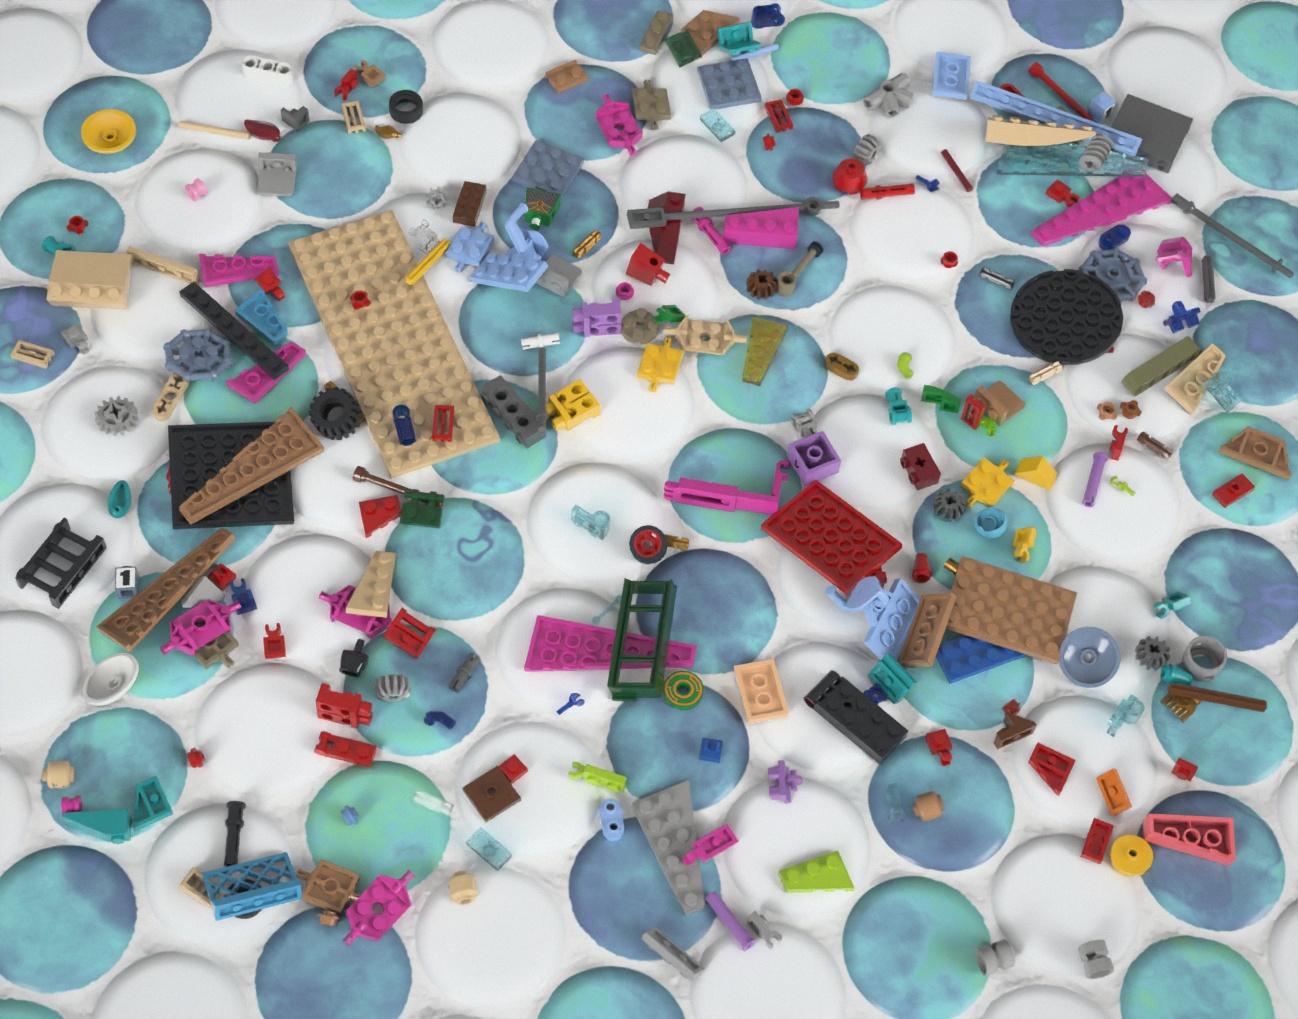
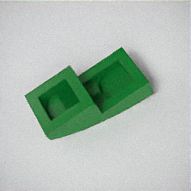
[921,384,961,413]

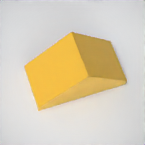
[1014,456,1057,490]

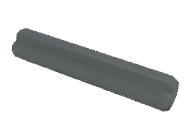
[1202,255,1216,303]

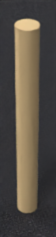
[179,121,250,140]

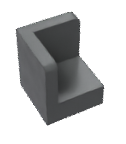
[280,106,310,131]

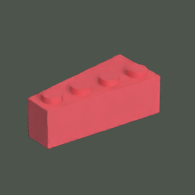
[1143,814,1236,866]

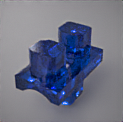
[1163,301,1201,334]

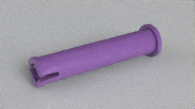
[1082,452,1108,507]
[705,891,757,951]

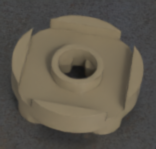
[621,308,659,344]

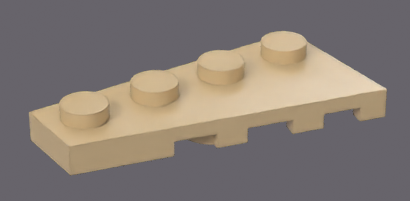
[1164,343,1226,415]
[346,551,396,618]

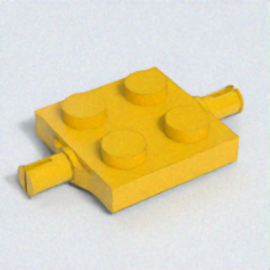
[637,337,684,392]
[960,457,1015,508]

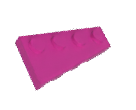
[199,254,279,287]
[226,341,307,404]

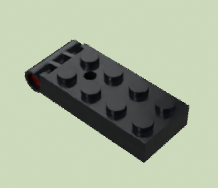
[803,670,908,765]

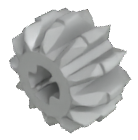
[853,134,881,166]
[375,674,411,702]

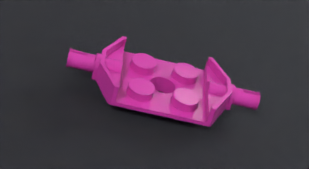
[596,94,643,156]
[319,585,393,639]
[160,599,241,656]
[342,870,415,947]

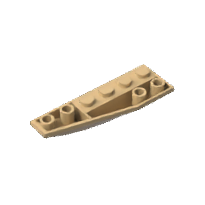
[985,115,1096,146]

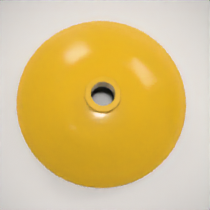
[81,109,136,153]

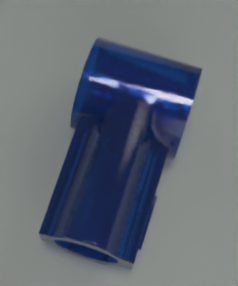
[393,405,416,446]

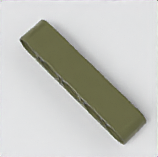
[1121,336,1202,396]

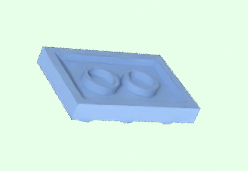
[932,52,971,100]

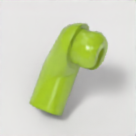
[897,352,914,380]

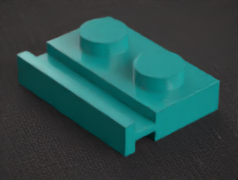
[868,653,917,704]

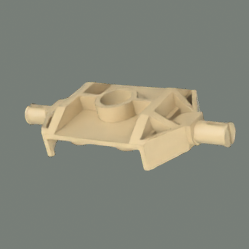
[664,315,747,355]

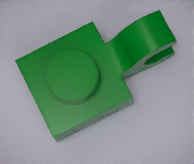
[652,305,686,324]

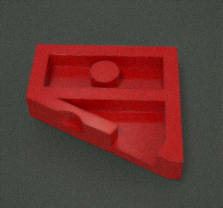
[359,495,401,538]
[1028,742,1076,796]

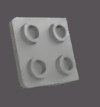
[257,152,297,196]
[535,255,582,297]

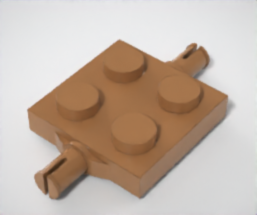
[296,859,361,916]

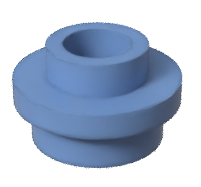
[341,805,359,826]

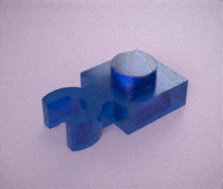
[230,578,257,615]

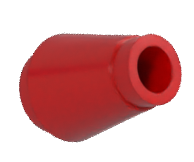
[912,553,932,583]

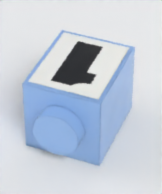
[1088,91,1116,123]

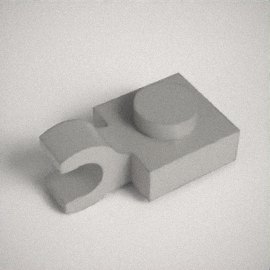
[61,323,90,355]
[747,911,782,949]

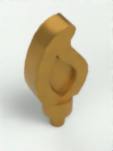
[375,125,402,139]

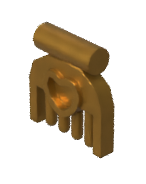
[1160,684,1202,723]

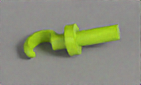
[1110,476,1136,496]

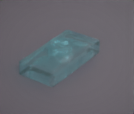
[700,108,735,142]
[466,827,512,871]

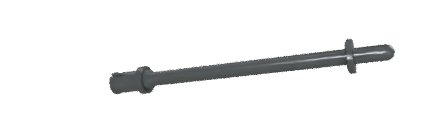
[1171,193,1294,278]

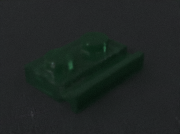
[665,29,702,68]

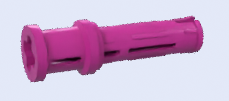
[691,207,731,255]

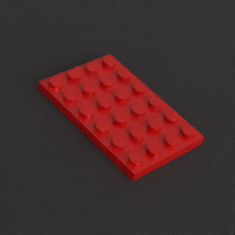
[761,480,902,595]

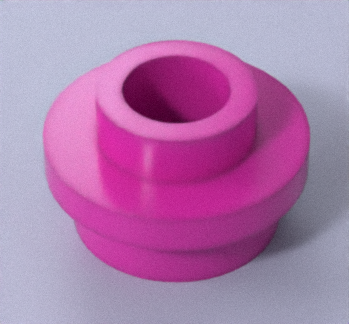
[616,282,634,300]

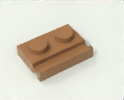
[545,60,588,94]

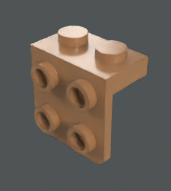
[973,381,1025,426]

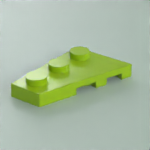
[778,850,855,893]

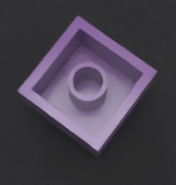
[787,431,841,486]

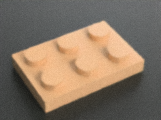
[734,659,789,724]

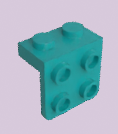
[717,22,762,55]

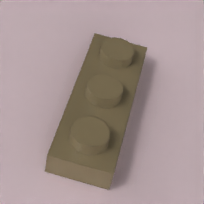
[639,10,673,55]

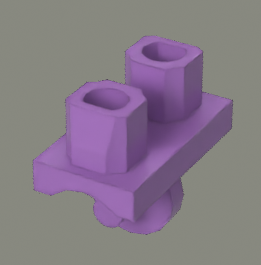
[768,760,803,804]

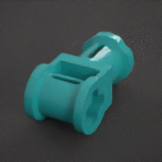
[42,236,76,255]
[885,387,912,426]

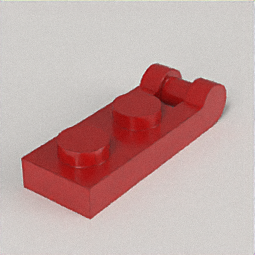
[314,731,377,768]

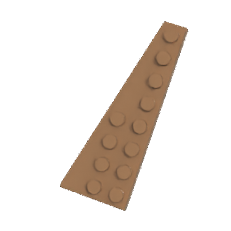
[179,407,324,525]
[96,527,235,652]

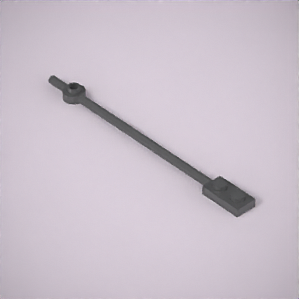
[627,197,840,229]

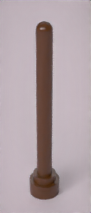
[353,466,443,507]

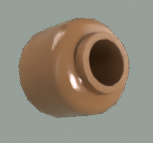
[912,791,945,822]

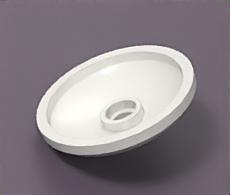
[83,653,139,705]

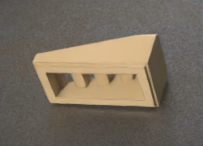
[179,867,225,909]

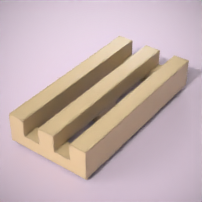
[341,101,366,134]
[10,340,55,369]

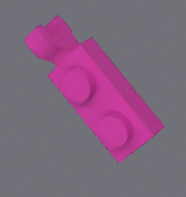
[682,824,739,866]

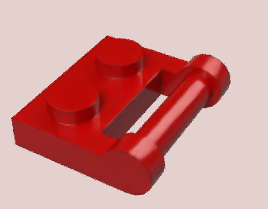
[383,607,436,659]

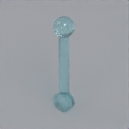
[592,595,621,624]

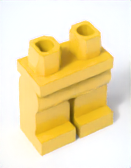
[546,379,600,431]

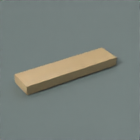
[127,246,199,284]

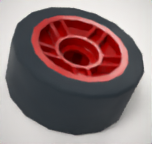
[629,525,667,564]

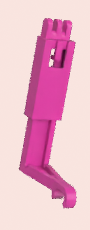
[663,460,790,515]

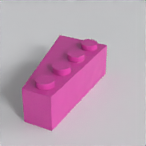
[723,207,799,249]

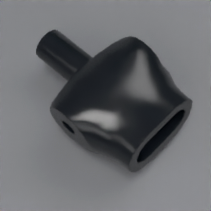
[339,639,369,677]

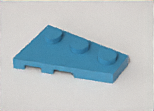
[234,288,288,346]

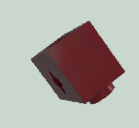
[900,443,941,491]

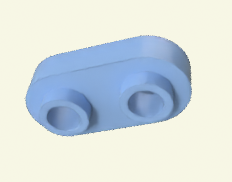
[600,798,624,841]

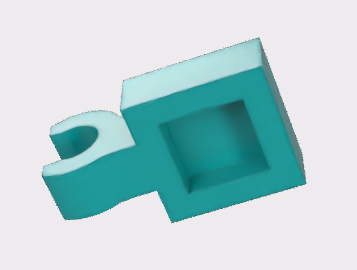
[1153,591,1191,619]

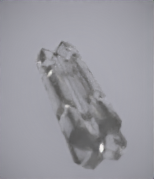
[413,790,454,816]

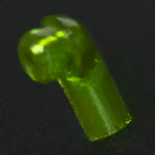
[981,417,996,436]

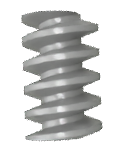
[1079,134,1114,172]

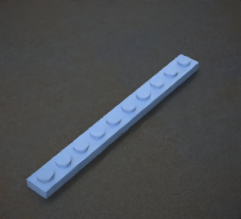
[970,81,1142,157]

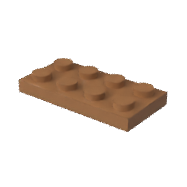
[898,593,957,668]

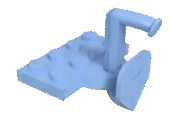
[470,203,548,292]
[825,576,920,660]

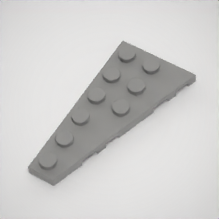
[631,780,705,917]

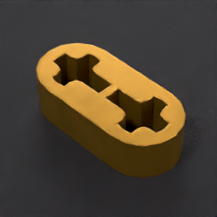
[825,353,859,380]

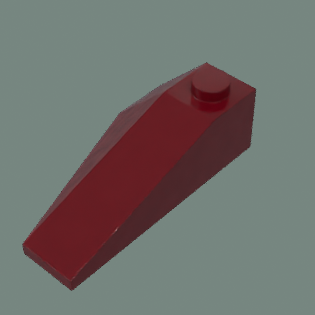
[648,191,686,265]

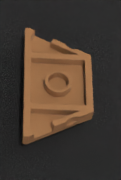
[681,10,740,60]
[1218,426,1291,480]

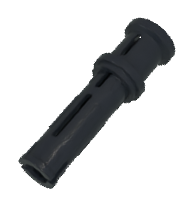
[224,801,246,867]

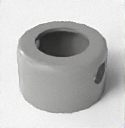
[1182,636,1227,682]

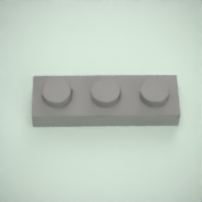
[641,927,705,981]

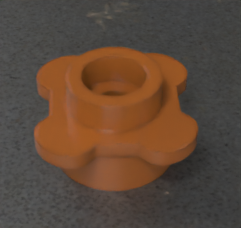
[1120,400,1142,419]

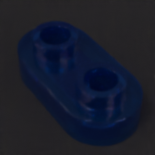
[1098,224,1131,250]

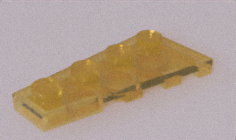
[742,316,788,386]

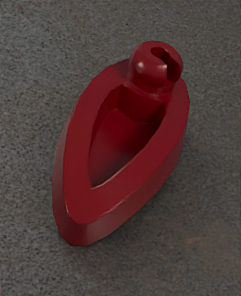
[244,119,281,142]

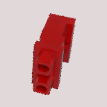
[315,683,373,729]

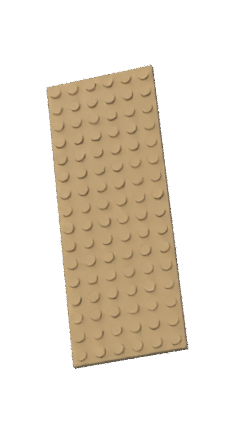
[288,210,500,479]

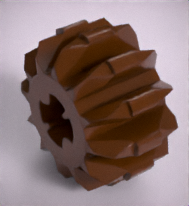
[746,269,778,300]

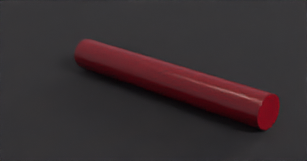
[941,149,973,192]

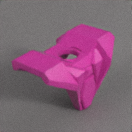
[1155,236,1192,277]

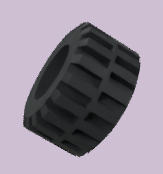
[309,387,362,440]

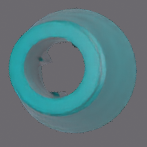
[1160,664,1193,685]

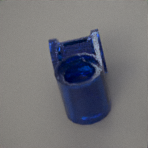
[751,3,785,29]

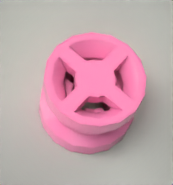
[185,178,208,201]

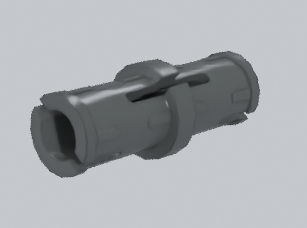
[448,653,481,693]

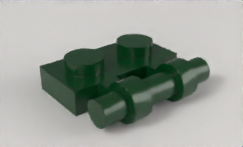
[400,489,444,528]

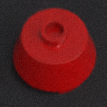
[832,158,868,195]

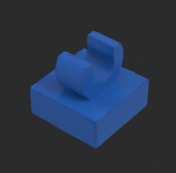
[699,737,723,763]

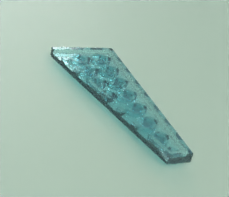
[996,143,1149,177]

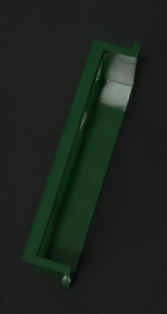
[607,578,677,701]

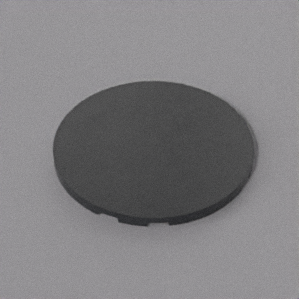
[1010,269,1123,365]

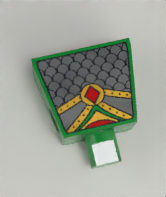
[525,187,561,231]

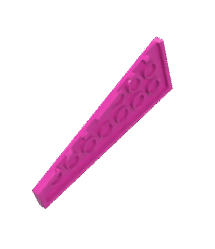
[1031,165,1172,247]
[524,615,697,672]

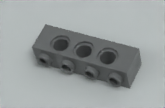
[481,375,546,448]

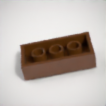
[453,181,487,227]

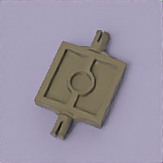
[631,79,671,130]
[194,621,239,670]

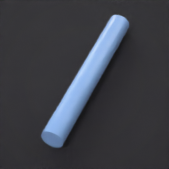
[729,43,779,61]

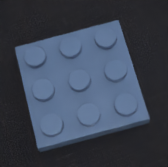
[697,58,762,110]
[512,140,584,199]

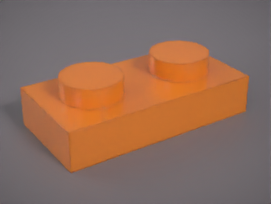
[1096,768,1132,816]

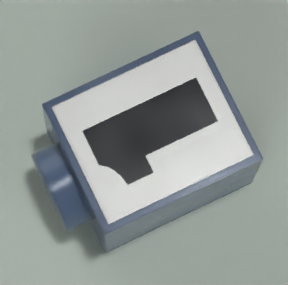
[115,566,139,599]

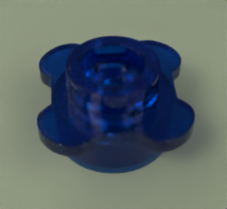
[864,684,888,705]

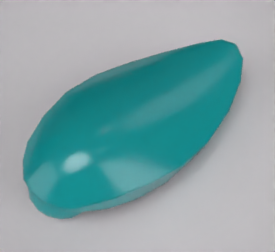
[107,480,132,518]

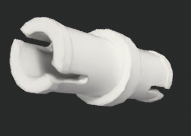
[521,332,560,350]

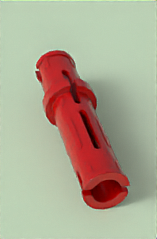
[860,183,915,200]

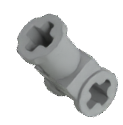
[791,409,818,437]

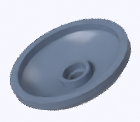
[1059,627,1121,688]

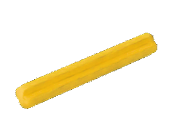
[405,238,451,285]

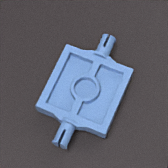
[446,222,495,273]

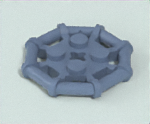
[1078,247,1147,301]
[163,328,234,382]

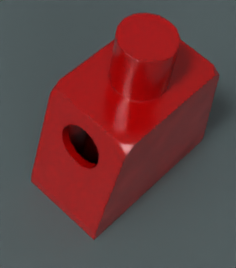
[625,243,671,286]

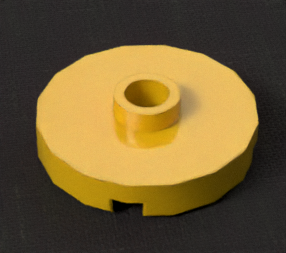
[1110,835,1153,877]

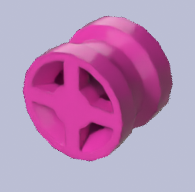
[61,796,83,813]

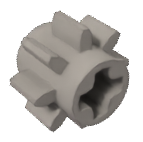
[425,186,448,210]

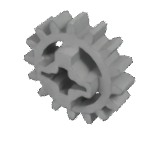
[95,396,139,436]

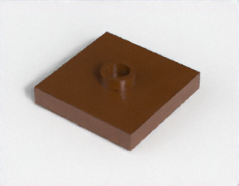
[462,766,521,822]

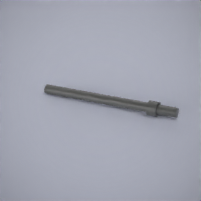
[536,347,548,432]

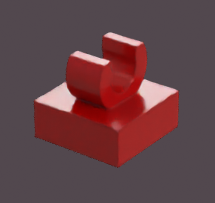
[207,563,237,591]

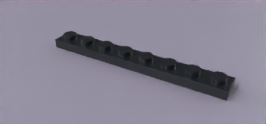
[179,281,289,380]

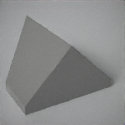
[181,576,225,608]

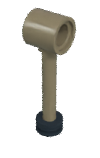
[776,241,824,297]

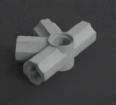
[862,73,914,118]

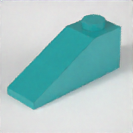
[62,809,131,844]

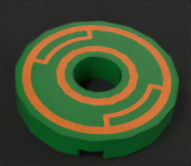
[663,670,704,710]

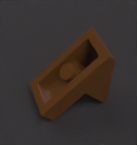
[993,713,1037,750]

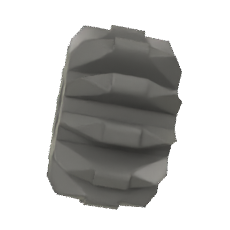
[932,488,966,522]
[1135,635,1170,671]

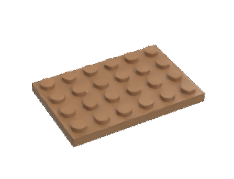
[946,556,1077,664]

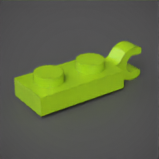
[568,761,627,793]

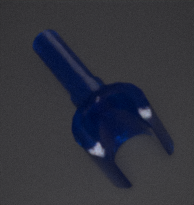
[916,175,940,192]
[556,693,585,715]

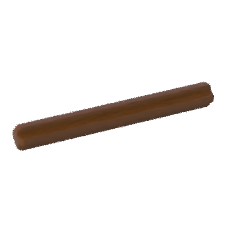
[1168,682,1267,712]

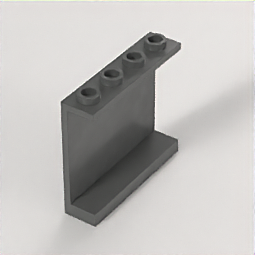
[1111,94,1193,174]

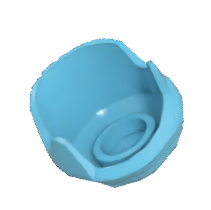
[974,507,1008,539]

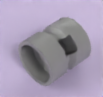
[975,939,1015,976]
[1078,940,1115,979]

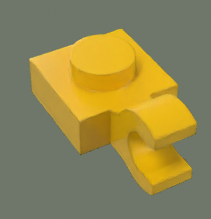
[1012,526,1037,563]

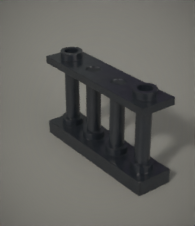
[15,517,107,609]

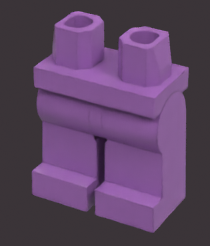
[572,298,621,338]

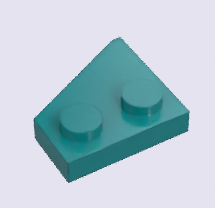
[132,776,173,831]

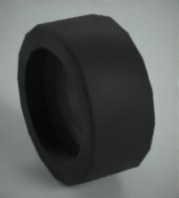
[389,90,423,124]

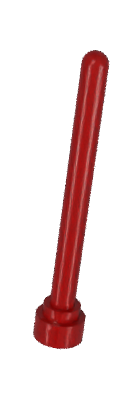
[1028,62,1092,121]

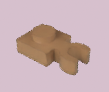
[354,60,386,88]

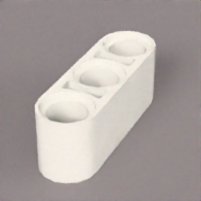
[242,56,293,86]

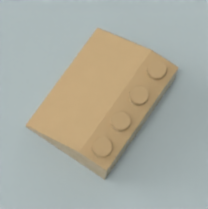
[47,250,132,310]

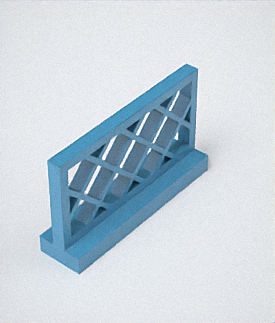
[202,852,302,921]

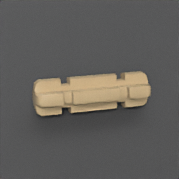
[1028,361,1062,385]

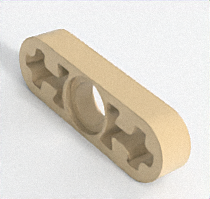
[152,373,189,421]

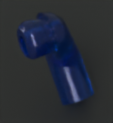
[424,711,456,729]

